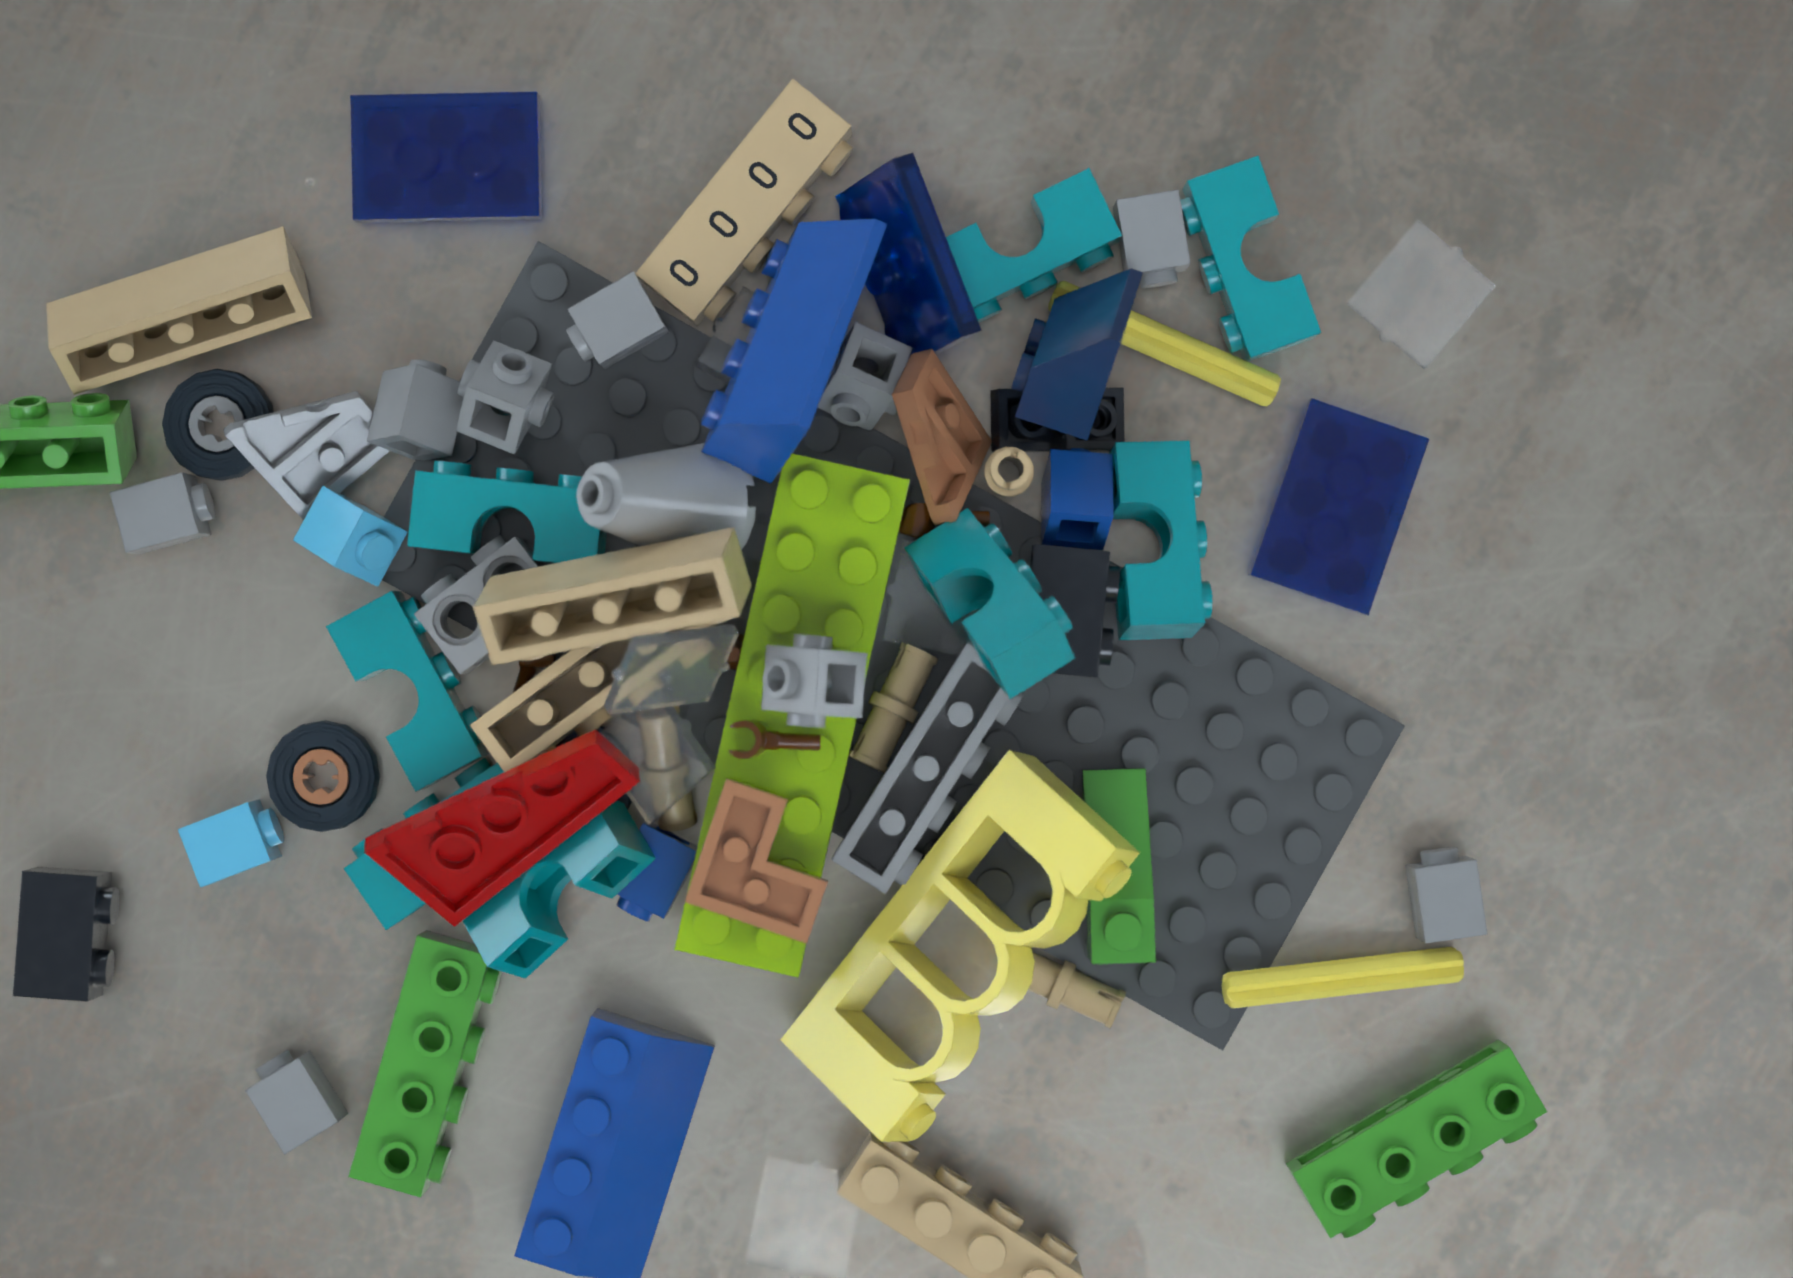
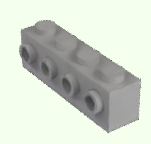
[831,643,1024,894]

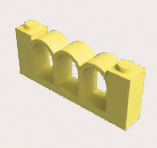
[780,750,1140,1142]

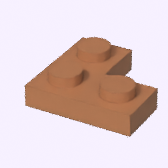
[684,778,828,944]

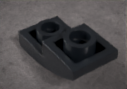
[990,387,1125,452]

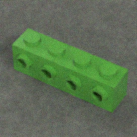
[0,393,137,489]
[348,930,502,1198]
[1285,1039,1547,1238]

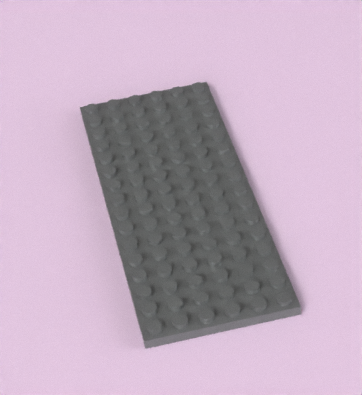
[382,241,1405,1051]

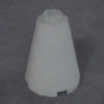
[577,443,756,550]

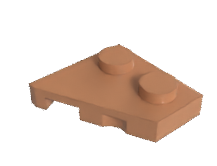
[892,349,992,525]

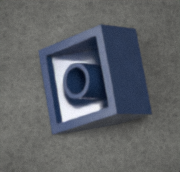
[1011,268,1143,440]

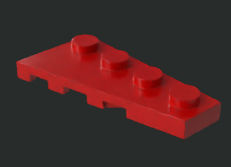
[364,729,640,927]

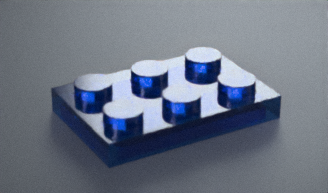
[350,92,542,223]
[835,153,982,360]
[1248,398,1429,616]

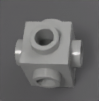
[817,322,912,432]
[456,340,554,454]
[761,634,867,728]

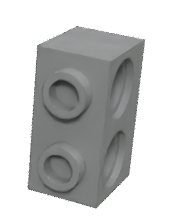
[414,535,543,674]

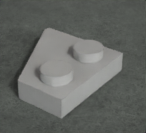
[223,391,389,520]

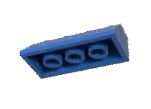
[700,219,887,484]
[514,1008,715,1278]

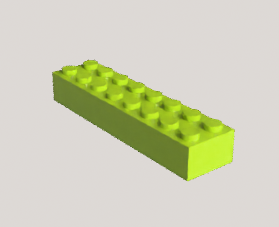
[674,454,910,978]

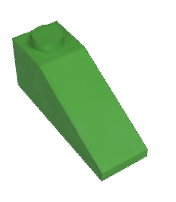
[1082,768,1156,964]

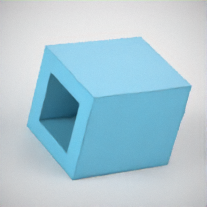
[293,486,408,587]
[178,799,284,888]

